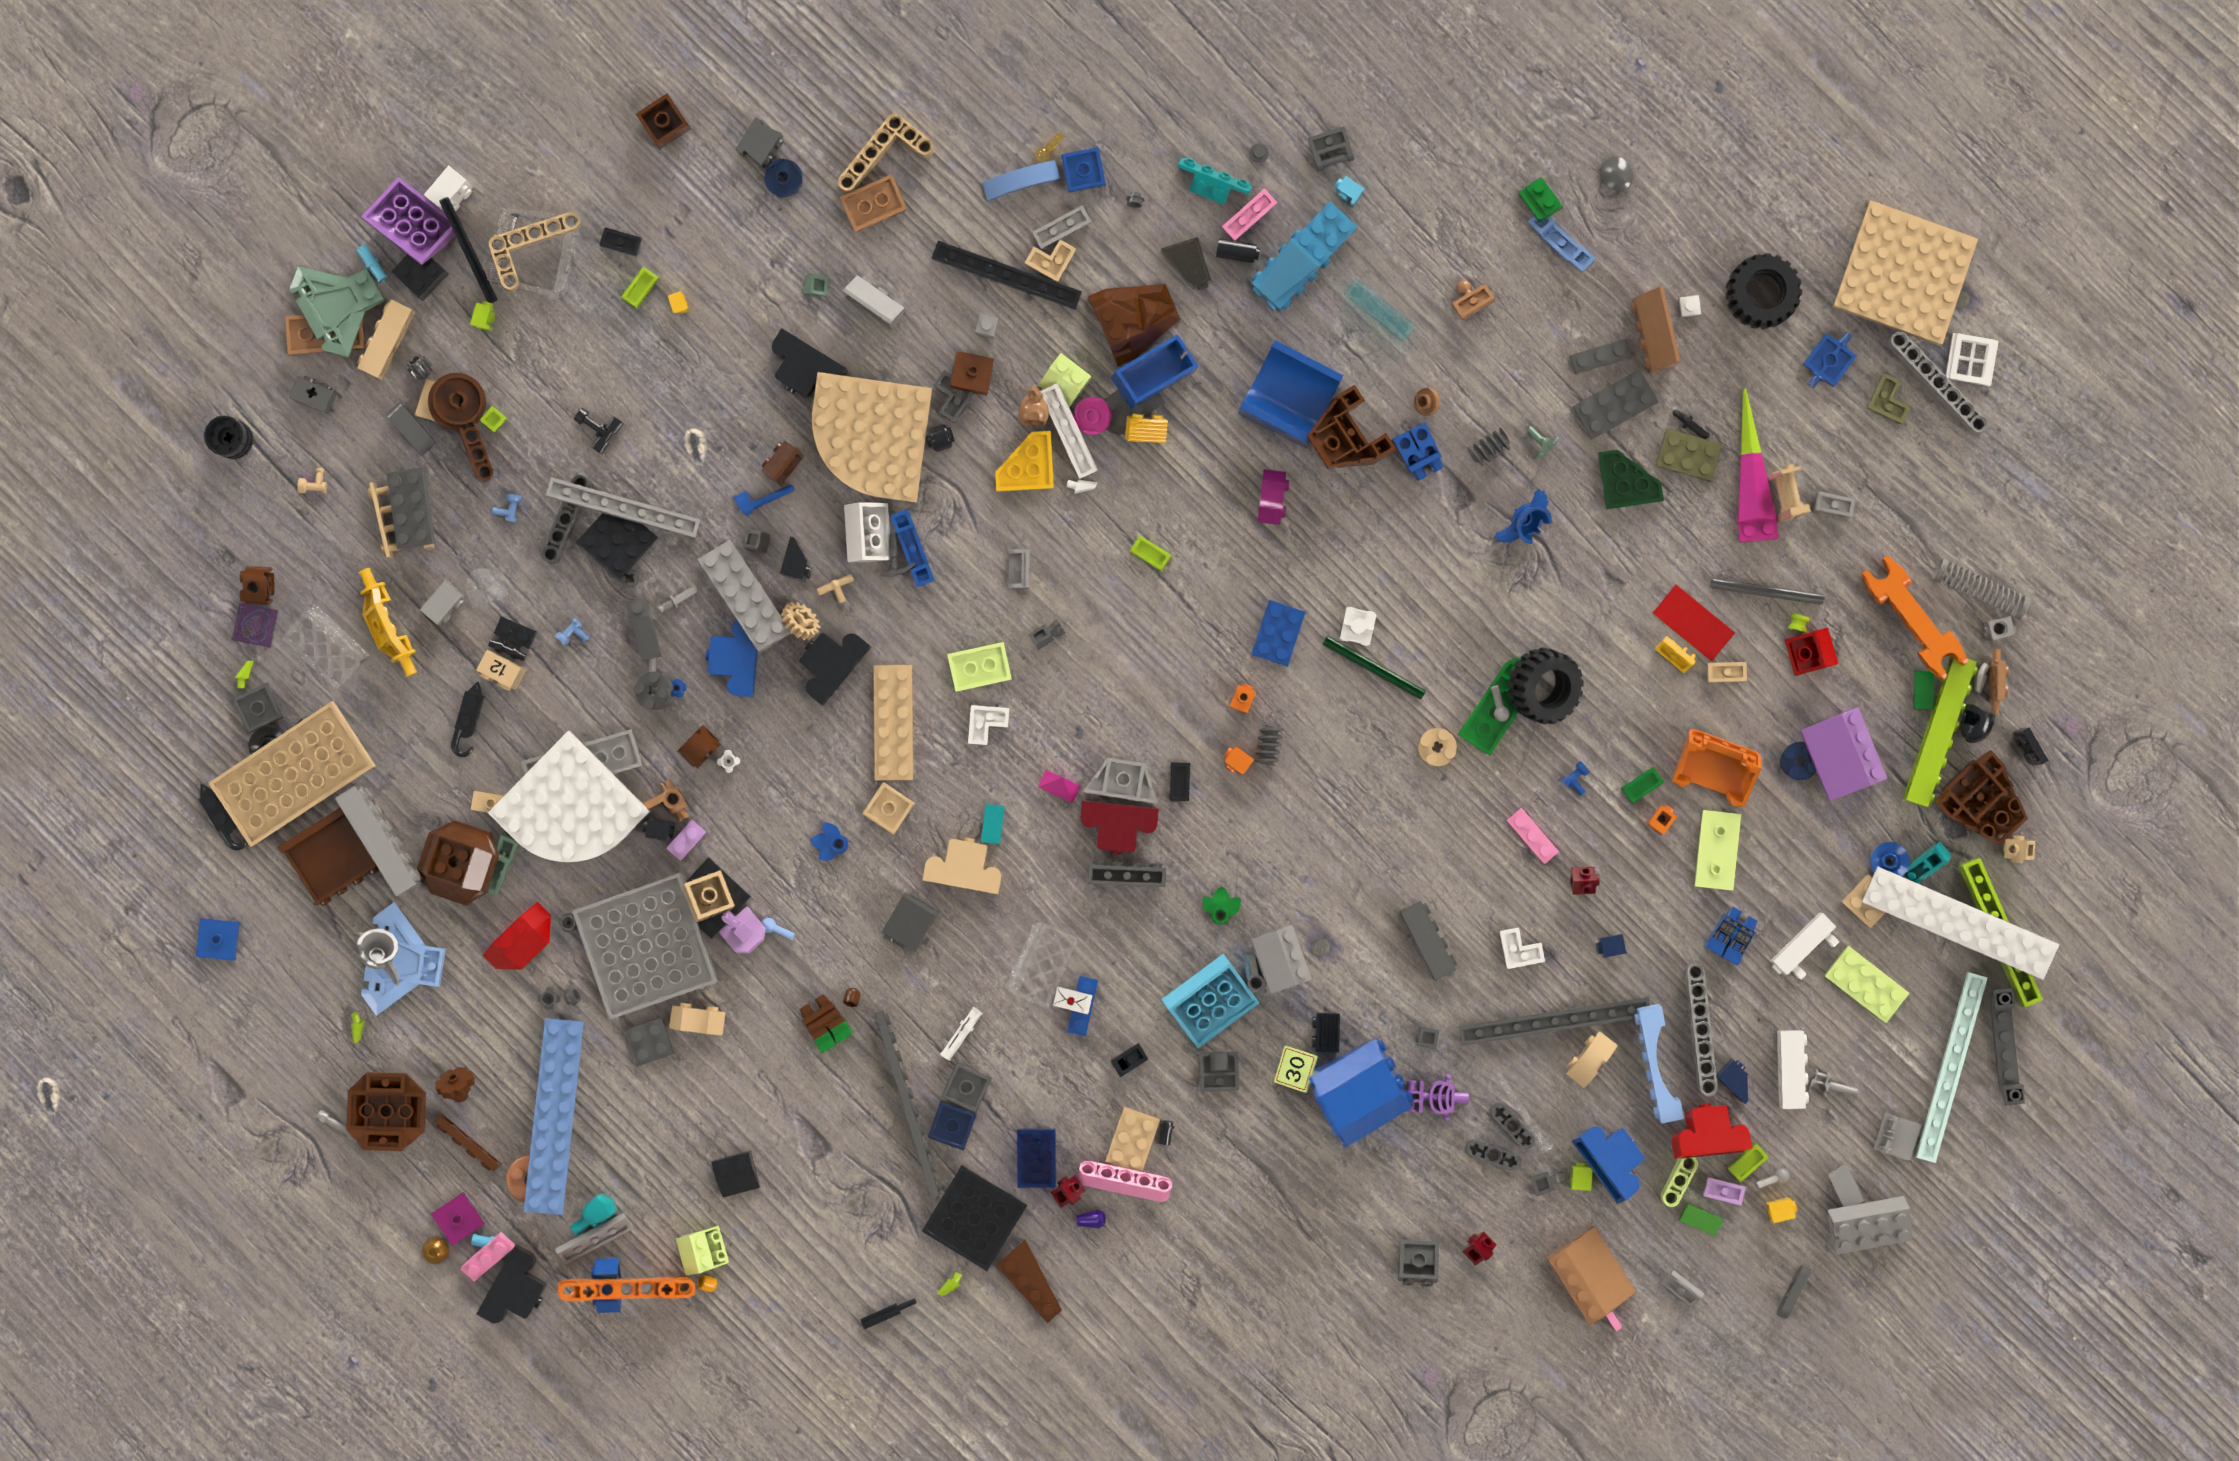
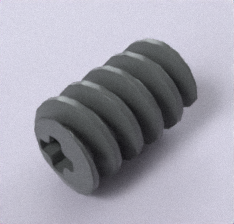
[1467,427,1510,466]
[1254,725,1284,766]

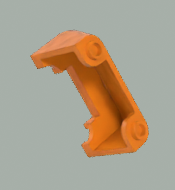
[1672,729,1762,807]

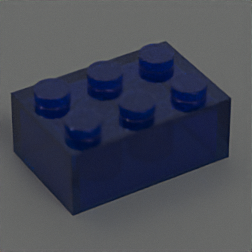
[1017,1128,1057,1188]

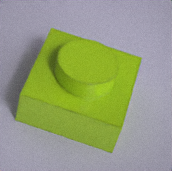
[480,406,508,433]

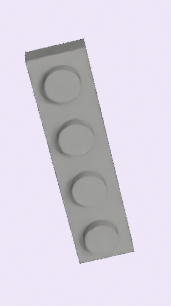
[555,1213,634,1265]

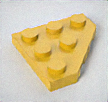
[995,431,1054,492]

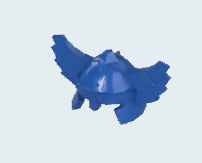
[1494,489,1552,544]

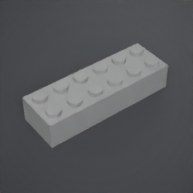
[335,786,423,897]

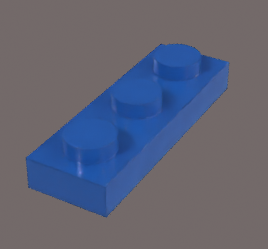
[1067,976,1098,1036]

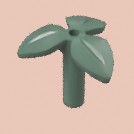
[1527,426,1559,459]

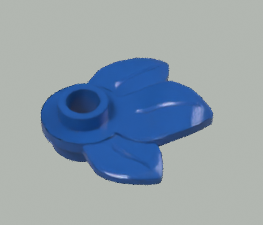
[810,822,848,861]

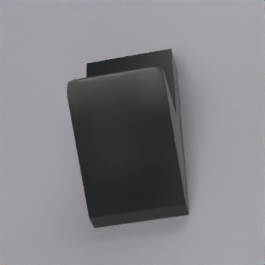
[1111,1043,1148,1077]

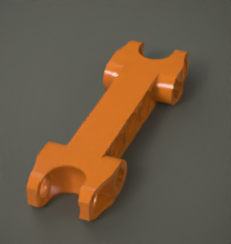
[1861,555,1969,681]
[557,1276,695,1301]

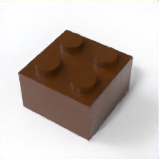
[636,93,691,150]

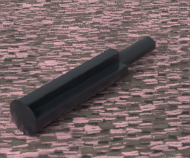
[860,1298,917,1329]

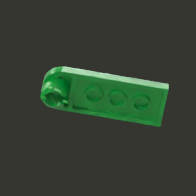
[1457,658,1521,756]

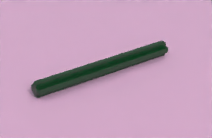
[1323,636,1426,699]

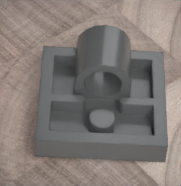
[1199,1051,1239,1091]

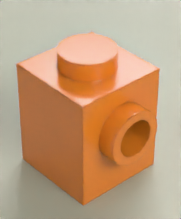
[1229,683,1256,714]
[1223,746,1254,775]

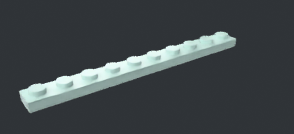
[1915,972,1987,1163]

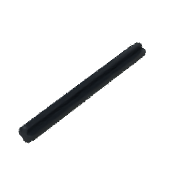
[439,197,497,303]

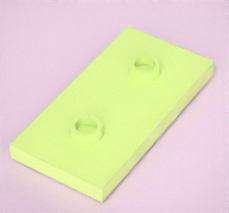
[1694,810,1741,891]

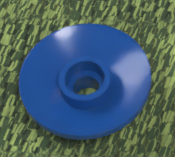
[1870,842,1910,877]

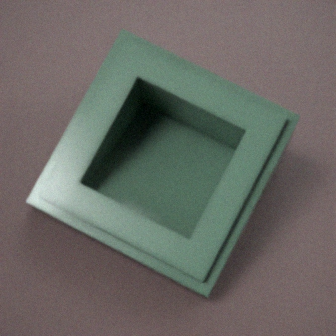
[803,274,828,297]

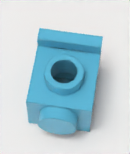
[1333,176,1364,208]

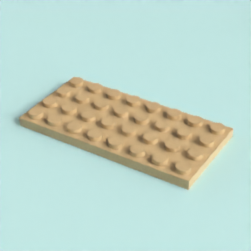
[209,701,376,847]

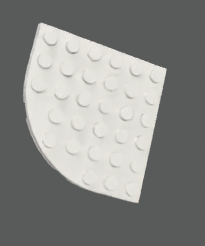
[488,731,650,862]

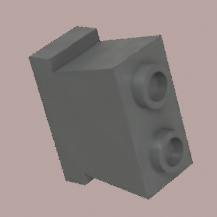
[736,117,784,168]

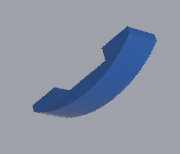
[890,509,935,587]

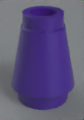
[1077,1209,1106,1229]

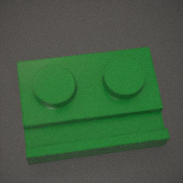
[1518,177,1563,223]

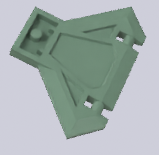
[290,266,384,358]

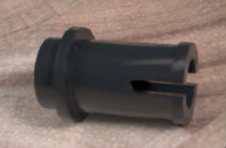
[1158,1120,1175,1146]

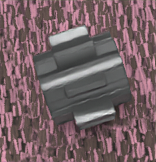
[407,355,432,380]

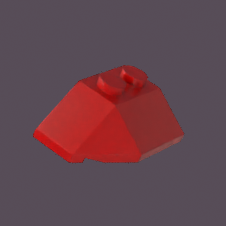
[482,902,551,970]

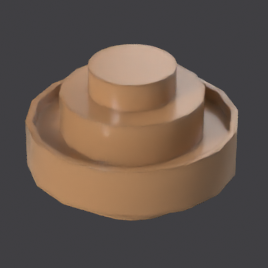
[1414,388,1440,416]

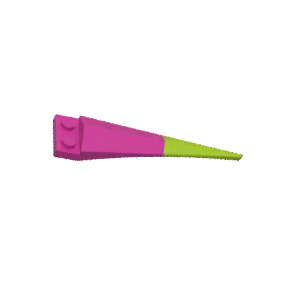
[1737,388,1778,543]

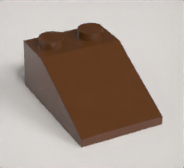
[762,441,805,486]

